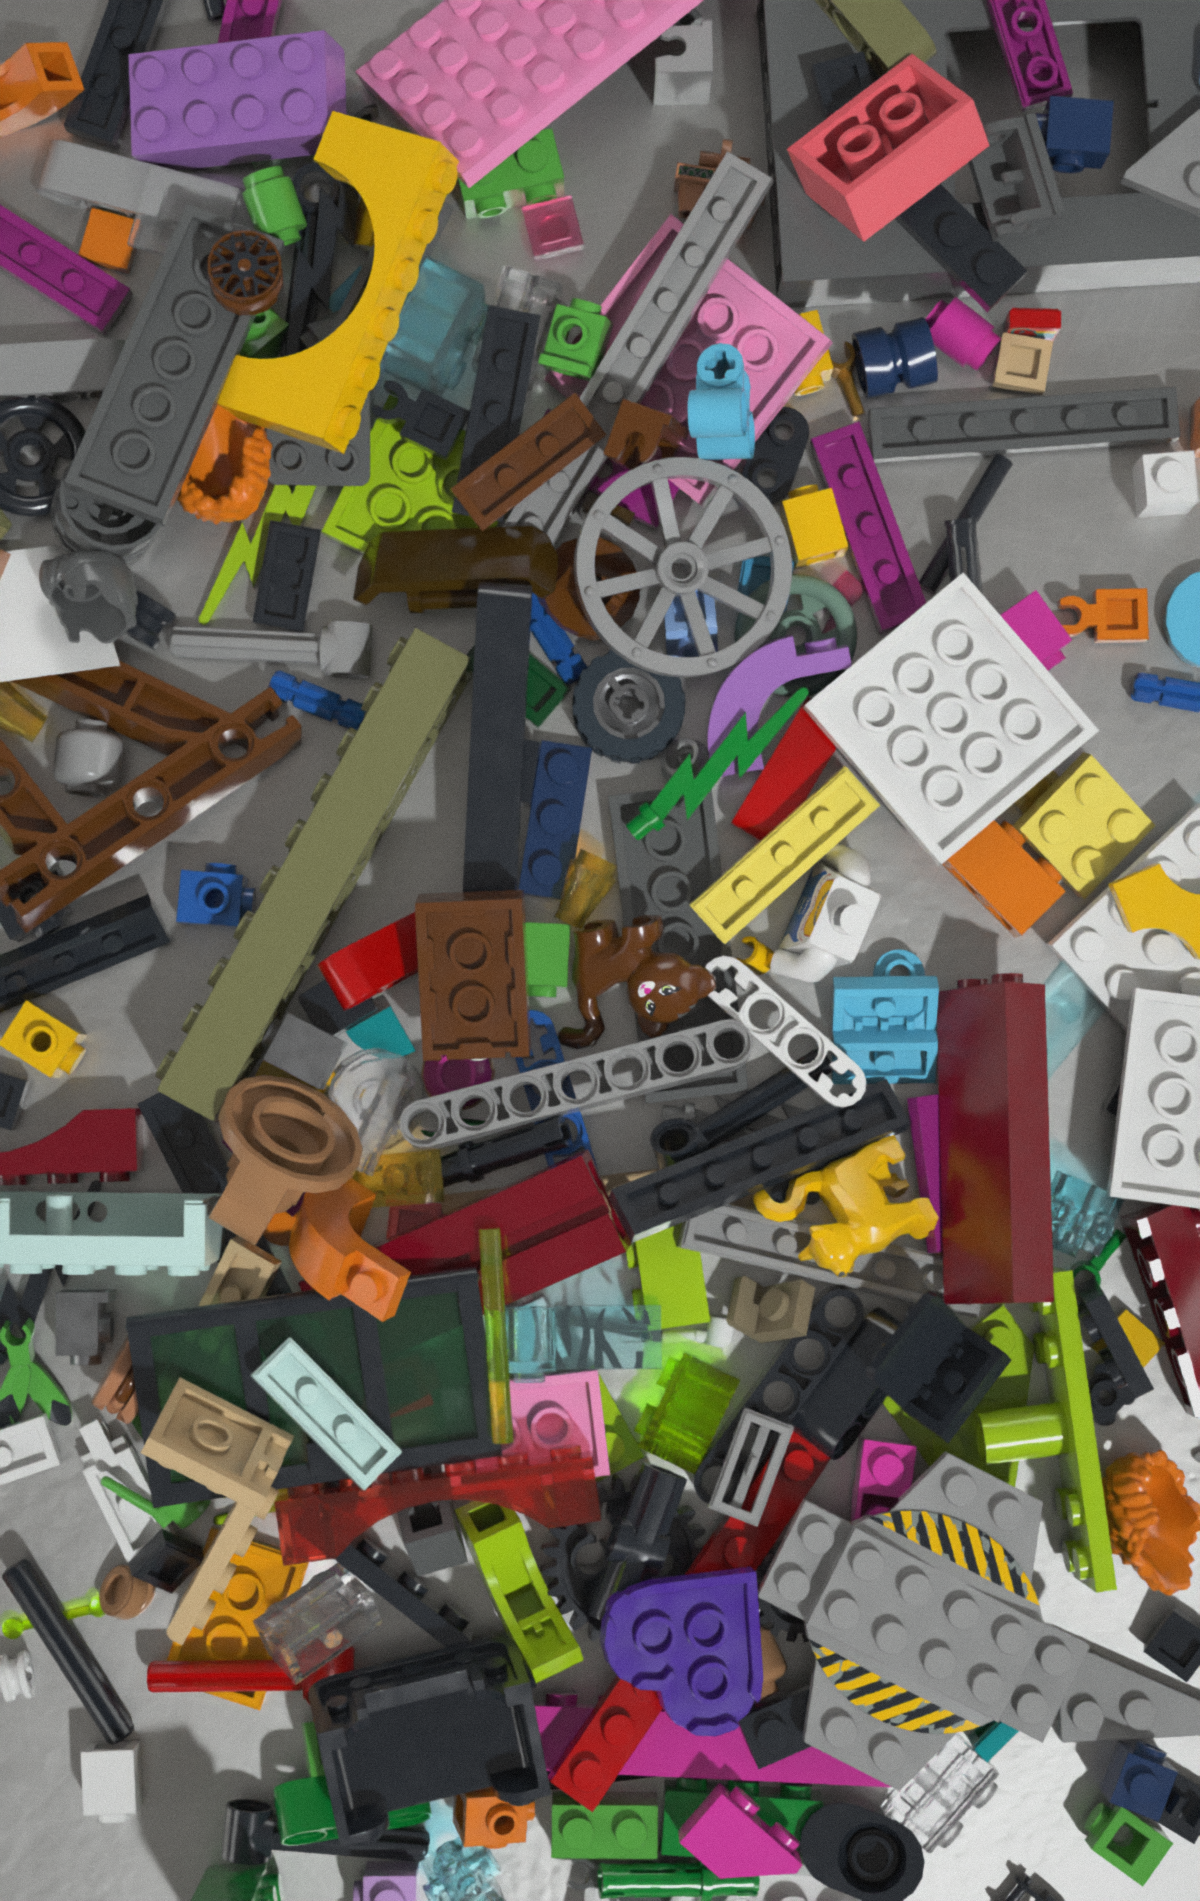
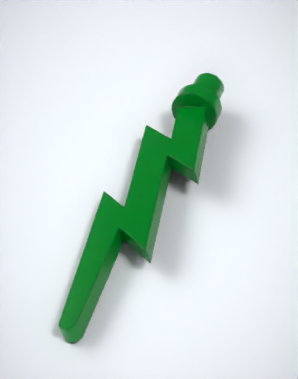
[626,687,809,841]

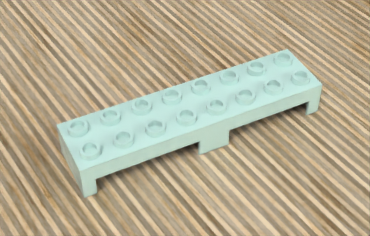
[0,1191,226,1276]

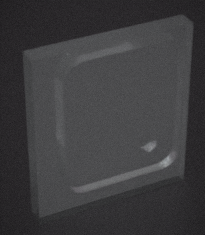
[127,165,240,256]

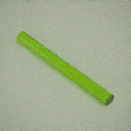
[479,1228,514,1444]

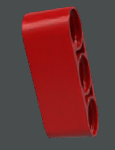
[731,697,837,841]
[317,912,418,1011]

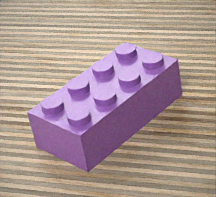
[129,30,347,171]

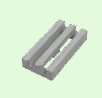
[707,1407,794,1527]

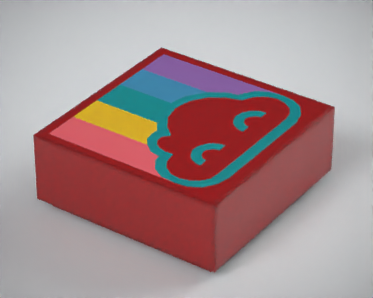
[1003,308,1061,341]

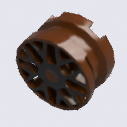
[208,230,283,316]

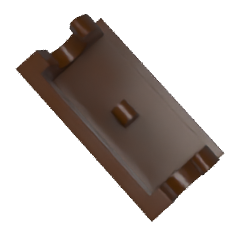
[603,399,689,470]

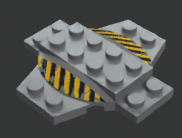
[758,1451,1090,1791]

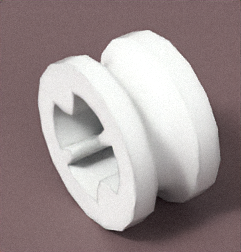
[0,1650,36,1702]

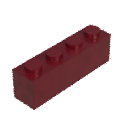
[1119,1203,1200,1418]

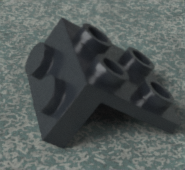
[866,1291,1011,1443]

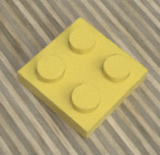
[1012,752,1156,899]

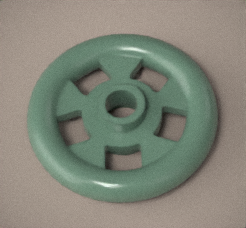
[734,574,858,697]

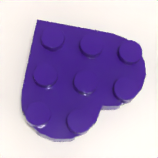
[599,1567,763,1737]

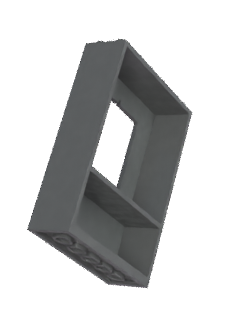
[757,0,1200,308]

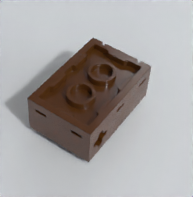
[415,890,531,1061]

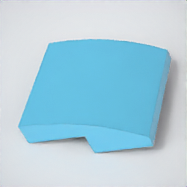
[831,976,939,1084]

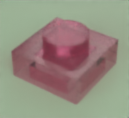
[522,195,584,262]

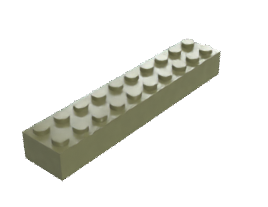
[155,628,472,1123]

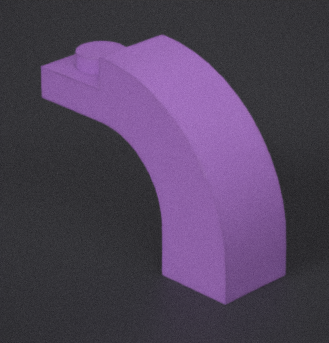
[707,634,852,777]

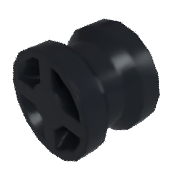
[126,590,176,651]

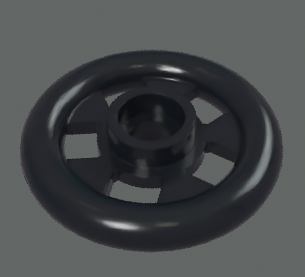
[0,395,86,517]

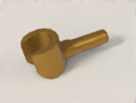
[828,341,865,417]

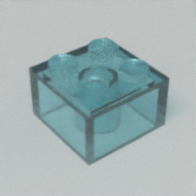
[382,256,489,397]

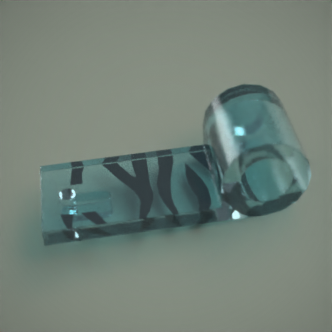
[502,1305,662,1383]

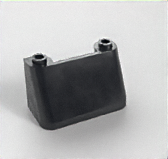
[308,1636,551,1848]

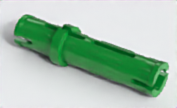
[597,1859,760,1901]

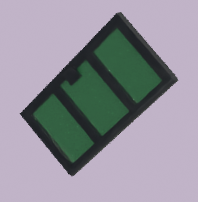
[125,1266,502,1508]

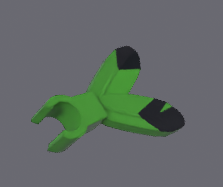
[0,1317,73,1428]

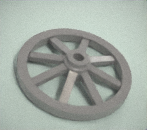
[574,457,792,678]

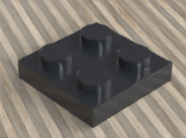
[1076,1278,1154,1399]

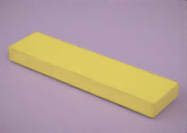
[689,766,880,944]

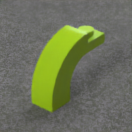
[454,1488,584,1683]

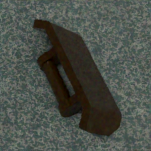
[353,526,558,614]

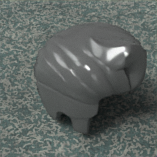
[39,549,138,644]

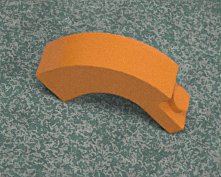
[0,42,85,137]
[288,1178,411,1322]

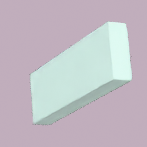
[250,1337,402,1490]

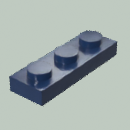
[518,740,592,901]

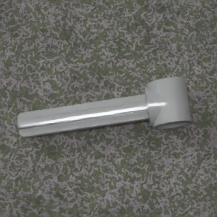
[170,621,373,679]

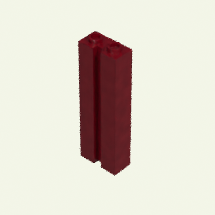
[937,973,1054,1304]
[298,1149,632,1378]

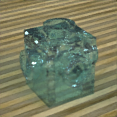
[1051,1170,1124,1258]
[420,1837,506,1901]

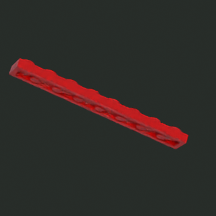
[548,1431,831,1813]

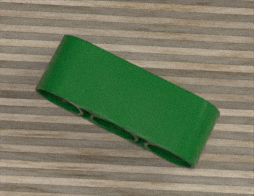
[273,1775,432,1846]

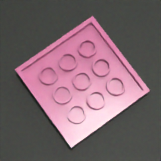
[544,214,833,507]

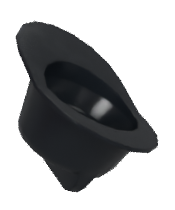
[799,1802,925,1901]

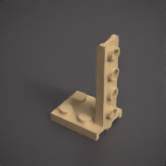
[141,1377,294,1645]

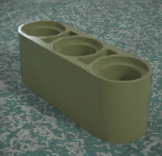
[814,0,937,78]

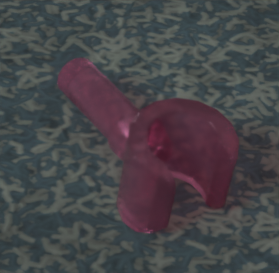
[821,571,863,634]

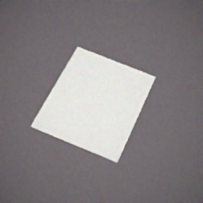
[0,544,120,682]

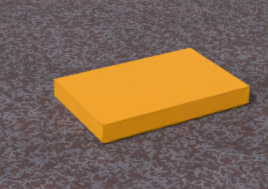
[167,1526,311,1711]

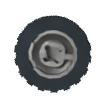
[572,650,686,764]

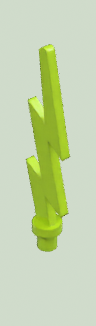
[199,485,316,625]

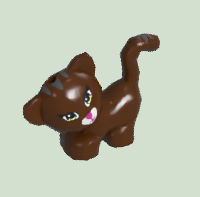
[558,915,716,1049]

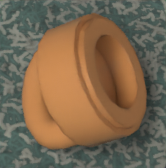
[99,1565,156,1620]

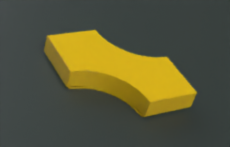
[1108,863,1200,960]

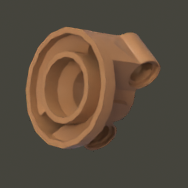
[209,1075,363,1245]

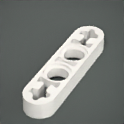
[705,956,866,1108]

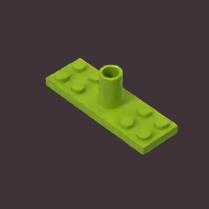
[975,1266,1117,1593]

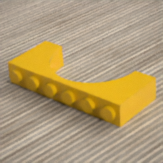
[217,111,459,454]

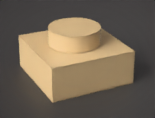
[992,332,1053,395]

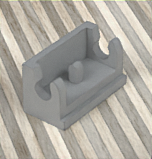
[653,20,713,105]

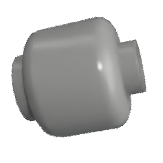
[53,719,123,797]

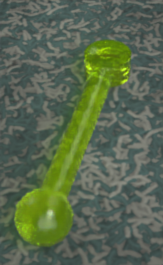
[2,1597,106,1639]

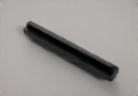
[2,1559,134,1745]

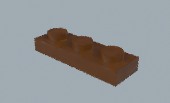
[450,393,607,531]

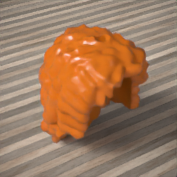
[177,405,273,525]
[1102,1450,1200,1596]

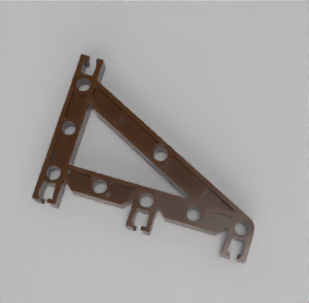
[0,660,302,933]

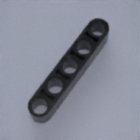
[692,1286,864,1504]

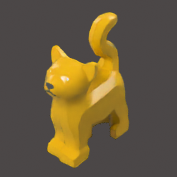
[753,1135,939,1278]

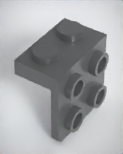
[266,388,374,486]

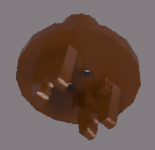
[537,537,640,641]

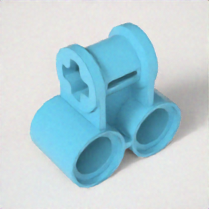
[688,343,755,460]

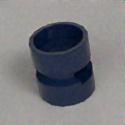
[852,317,938,399]

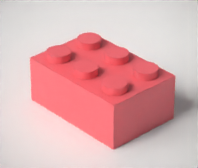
[787,54,990,242]

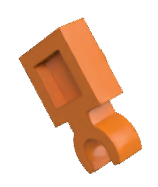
[1057,588,1149,643]

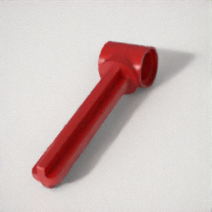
[147,1639,355,1704]

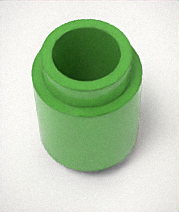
[242,166,307,246]

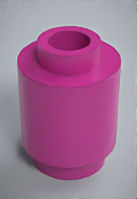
[926,297,1002,372]

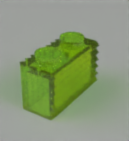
[633,1349,740,1475]

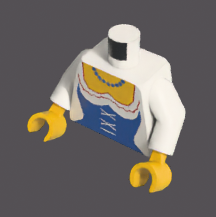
[735,843,881,983]

